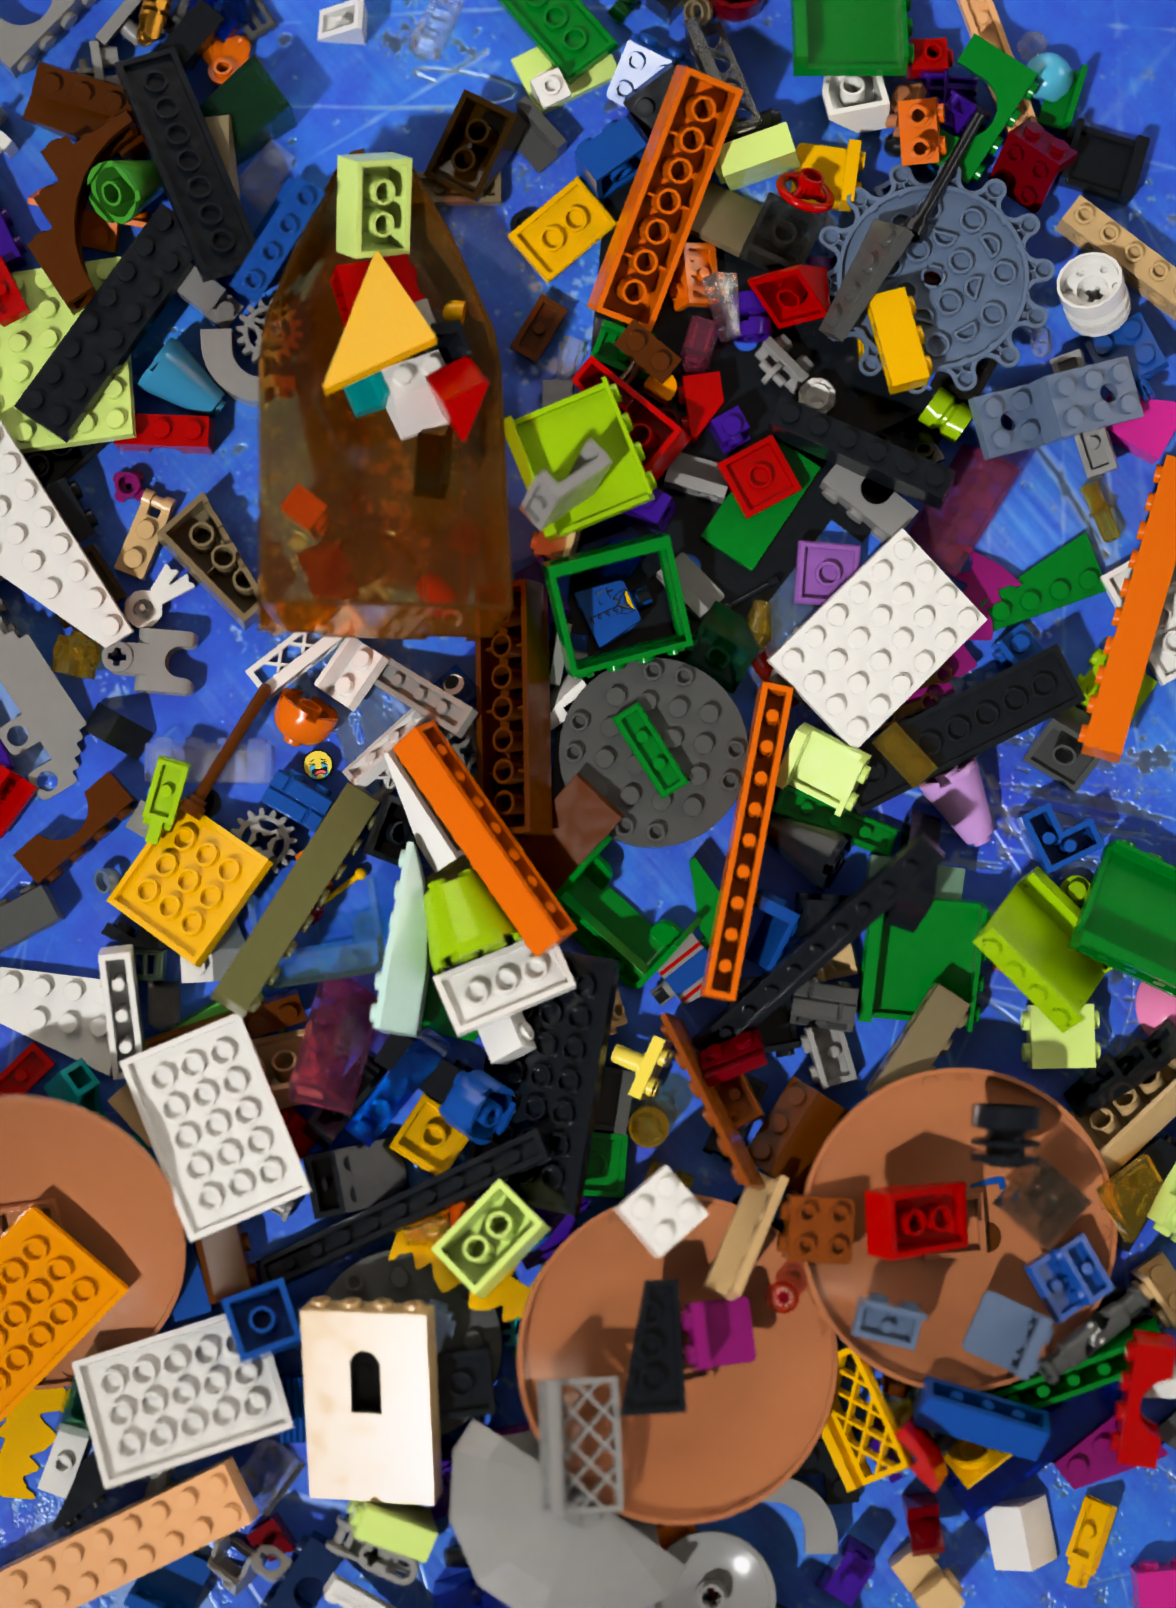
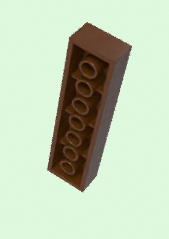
[474,579,553,839]

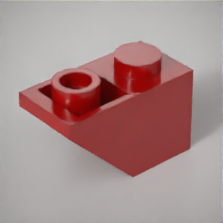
[677,371,724,444]

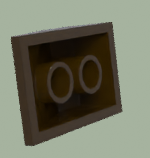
[423,89,528,202]

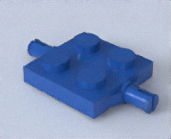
[1084,312,1169,402]

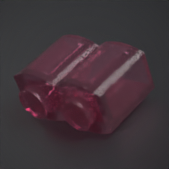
[680,316,720,374]

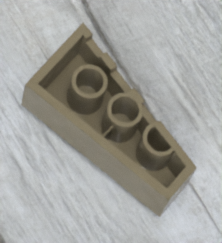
[157,491,268,631]

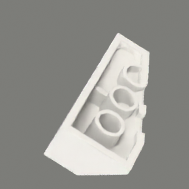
[384,749,464,873]

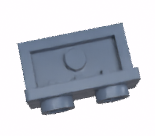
[850,1292,928,1351]

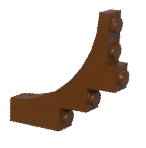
[26,111,139,315]

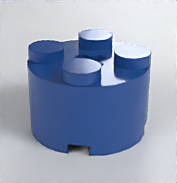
[439,1070,516,1145]

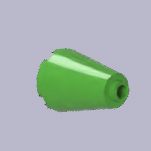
[87,160,165,224]

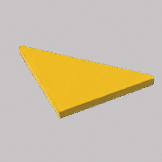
[323,251,437,396]

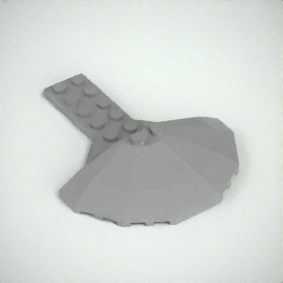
[448,1418,686,1608]

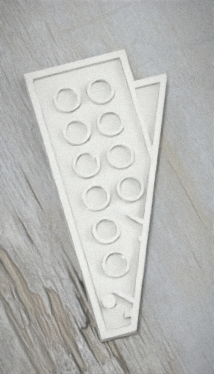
[0,419,134,649]

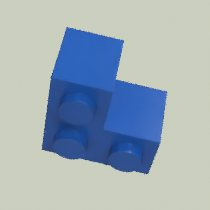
[1015,803,1106,874]

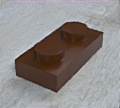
[510,294,568,365]

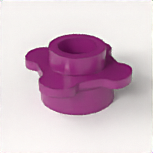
[113,470,144,503]

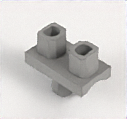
[73,40,121,85]
[755,334,814,395]

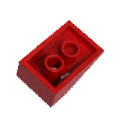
[865,1181,968,1260]

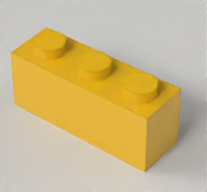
[866,287,933,395]

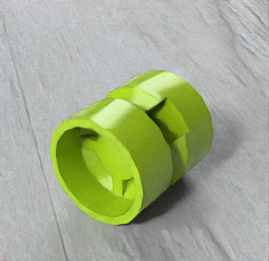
[918,387,973,445]

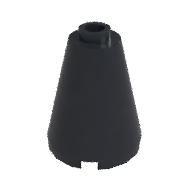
[765,814,854,891]

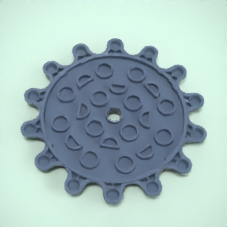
[819,162,1055,394]

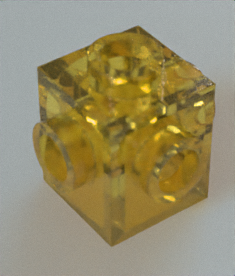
[51,630,101,680]

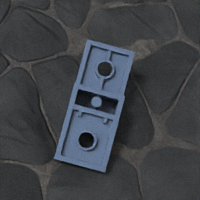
[968,355,1144,461]

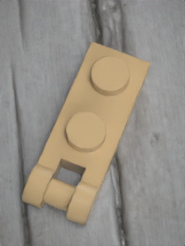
[114,488,177,581]

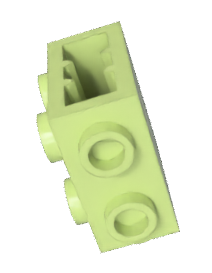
[1020,1003,1101,1069]

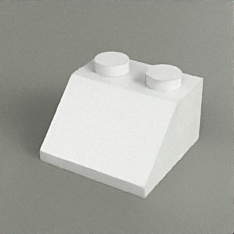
[381,350,449,441]

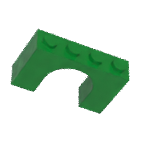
[933,33,1039,186]

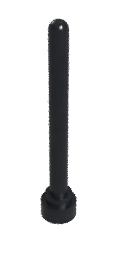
[903,111,984,243]

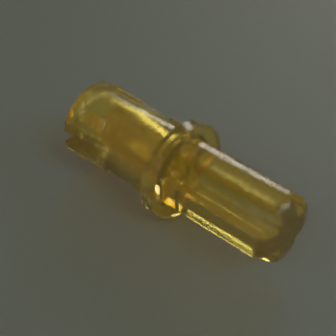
[1079,481,1121,543]

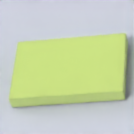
[511,47,618,115]

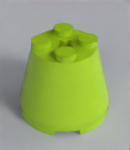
[423,868,523,975]

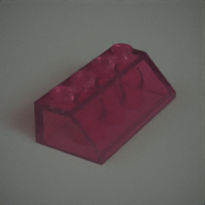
[908,443,1022,581]
[289,972,378,1114]

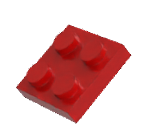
[717,434,802,520]

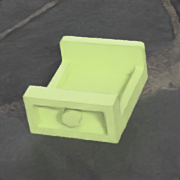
[776,722,872,817]

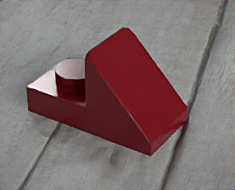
[901,1491,945,1557]

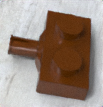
[613,319,682,386]

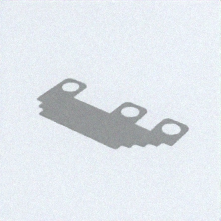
[0,629,86,800]

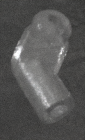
[1018,326,1052,358]

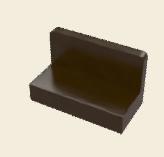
[412,425,453,500]

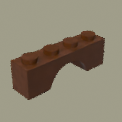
[13,771,139,885]

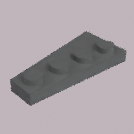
[819,219,914,342]

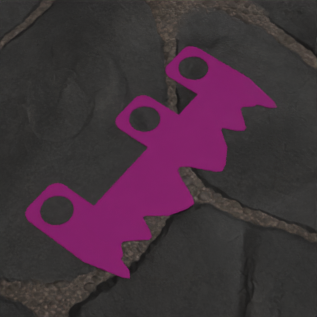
[901,545,1022,714]

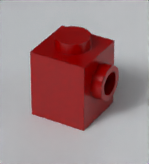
[907,38,953,80]

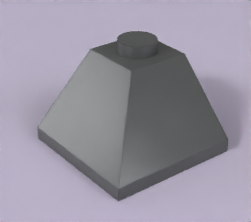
[1022,706,1101,792]

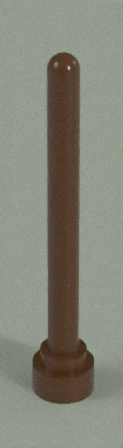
[178,683,272,820]

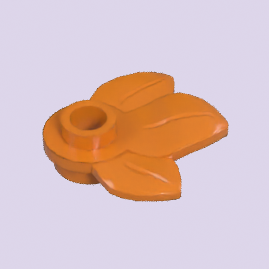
[203,35,262,88]

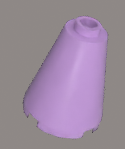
[919,757,994,847]

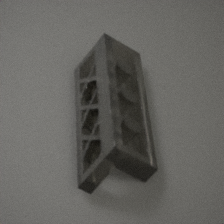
[684,16,762,138]

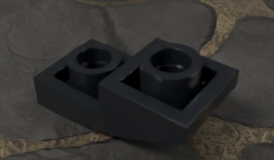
[101,920,171,949]

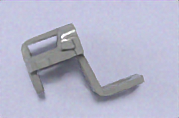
[207,1535,292,1596]

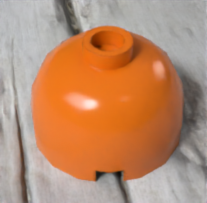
[274,688,339,747]

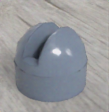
[94,868,121,894]

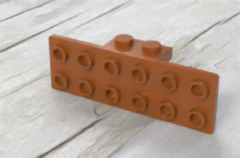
[660,1012,766,1191]

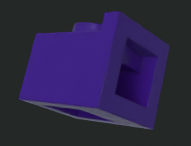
[709,405,751,454]

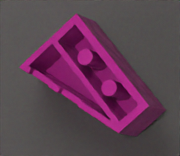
[1048,1398,1169,1490]

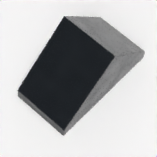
[83,702,154,760]

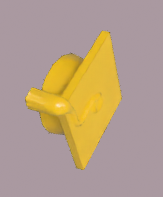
[944,1439,1013,1489]

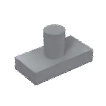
[95,0,143,47]
[549,623,588,687]

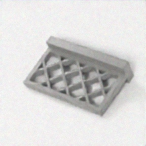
[537,1376,624,1517]

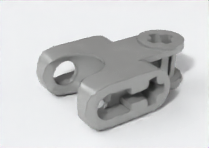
[101,628,199,697]
[325,1514,421,1585]

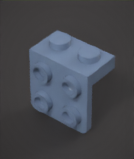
[962,1290,1054,1381]

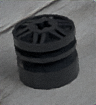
[970,1103,1041,1168]

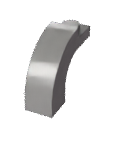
[175,266,244,329]
[200,328,298,408]
[761,1476,838,1554]

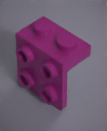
[681,1296,756,1370]

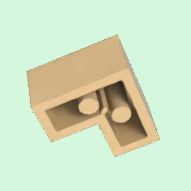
[887,1543,966,1608]

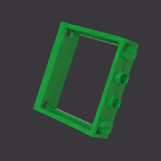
[541,531,694,679]

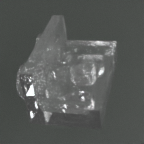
[239,1436,306,1516]

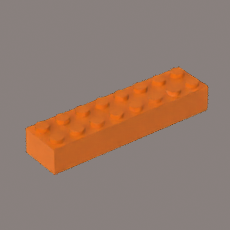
[586,65,744,332]

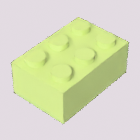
[336,152,412,259]
[431,1179,551,1299]

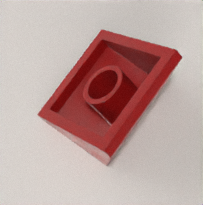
[747,264,831,329]
[425,356,490,441]

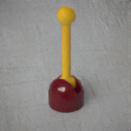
[310,867,367,926]

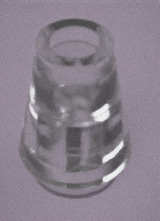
[555,336,589,380]

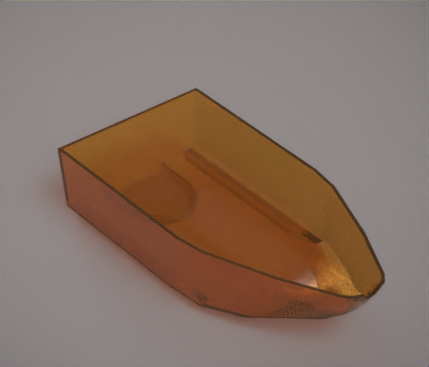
[256,148,513,641]

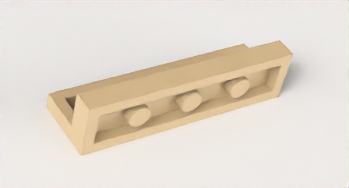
[702,1172,790,1302]

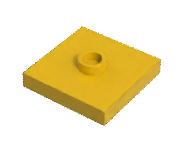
[389,1093,469,1177]

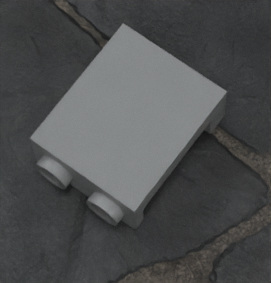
[519,439,612,531]

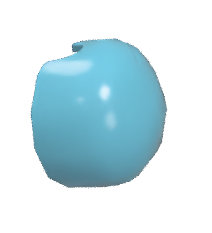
[1027,52,1073,102]

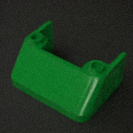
[554,834,703,989]

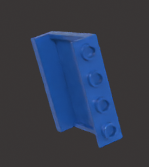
[223,175,326,303]

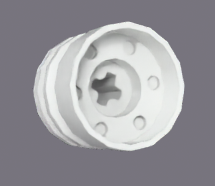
[1056,252,1131,337]

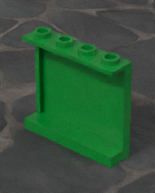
[791,0,914,76]
[1068,839,1176,998]
[856,897,992,1032]

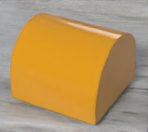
[643,374,677,407]

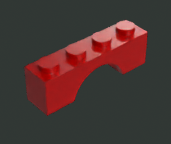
[1109,1330,1176,1469]

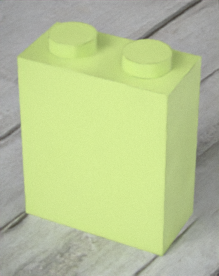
[714,122,801,191]
[346,1500,438,1563]

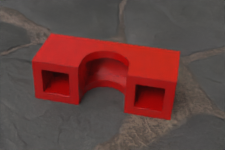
[114,413,215,454]

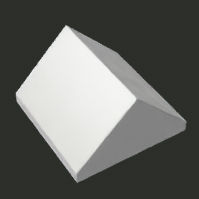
[982,1493,1058,1572]

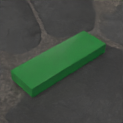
[612,702,689,799]

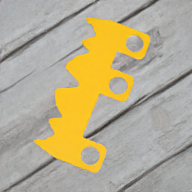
[389,1208,543,1322]
[0,1379,68,1499]

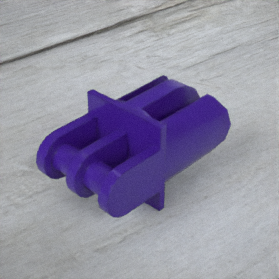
[920,70,978,104]
[942,89,991,136]

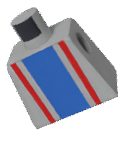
[650,933,708,1007]

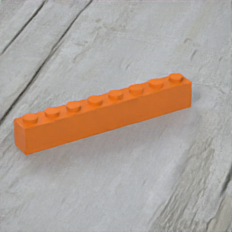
[392,720,578,958]

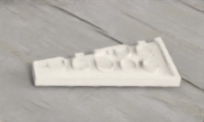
[0,966,112,1076]

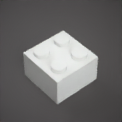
[613,1165,709,1258]

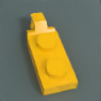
[1065,1495,1118,1589]

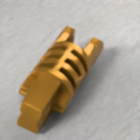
[136,0,172,47]

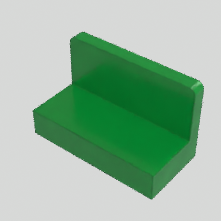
[1037,64,1088,135]

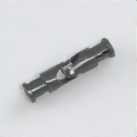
[1037,1285,1150,1385]

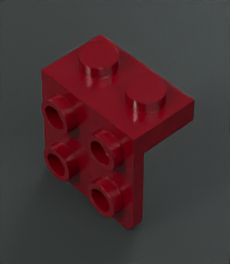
[989,119,1078,213]

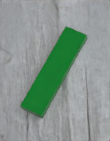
[771,785,900,857]

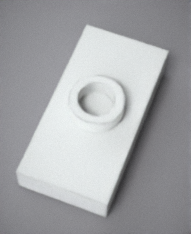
[37,1426,91,1499]

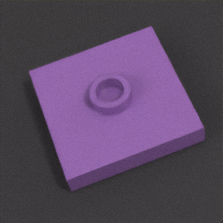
[793,540,861,606]

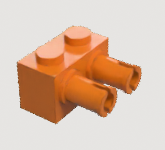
[898,97,947,166]

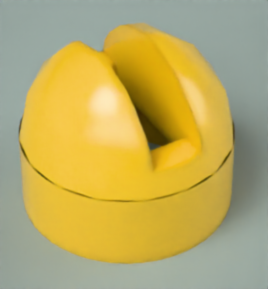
[442,300,466,326]

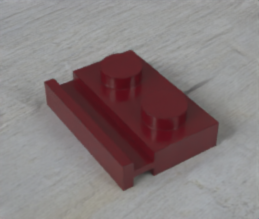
[699,1029,768,1087]

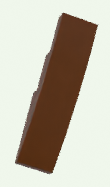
[22,94,149,160]

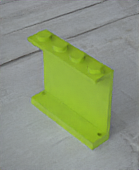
[972,866,1113,1033]

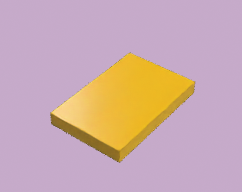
[507,176,618,285]

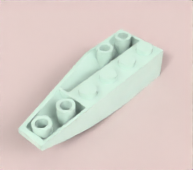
[370,841,430,1038]

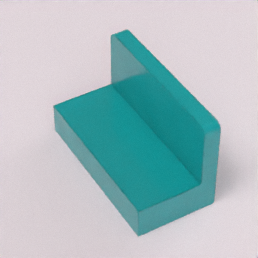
[332,357,390,418]

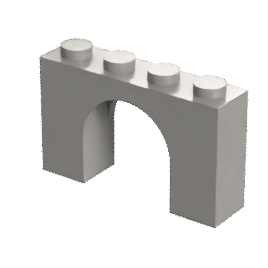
[0,0,97,79]

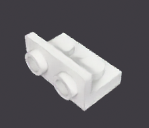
[314,634,389,712]

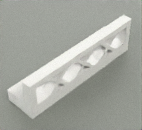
[245,600,367,701]
[342,708,443,802]

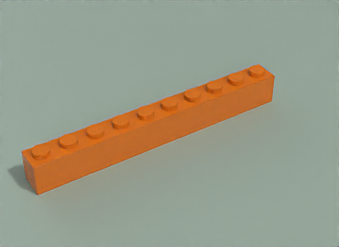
[1077,455,1176,763]
[700,681,794,1002]

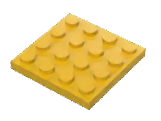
[106,799,274,968]

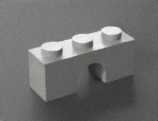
[819,464,919,543]

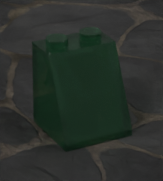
[199,55,297,167]

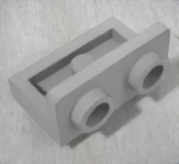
[800,1026,858,1090]

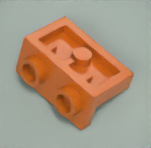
[670,242,721,311]

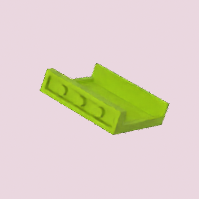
[499,376,658,543]

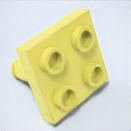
[610,1035,675,1101]

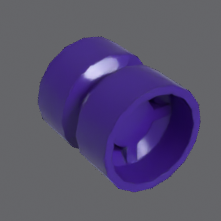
[730,290,773,343]

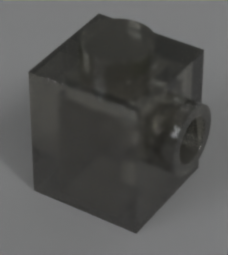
[146,981,181,1030]

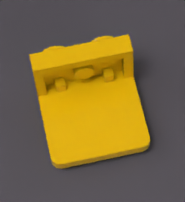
[790,139,866,212]

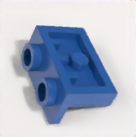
[991,622,1043,668]

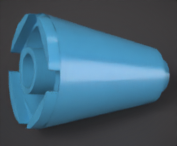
[136,336,227,417]

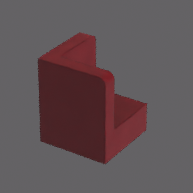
[246,1511,298,1562]

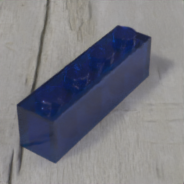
[344,1025,452,1148]

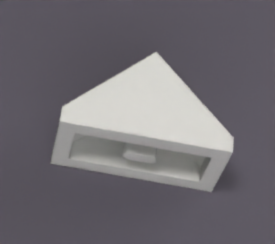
[317,0,368,45]

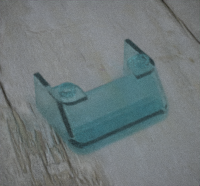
[247,876,385,989]

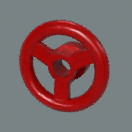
[776,168,834,213]

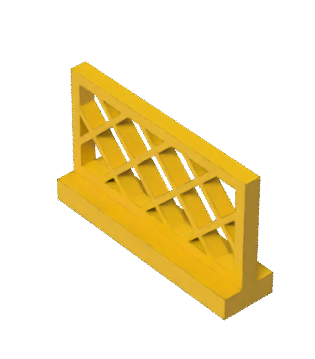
[821,1347,914,1493]

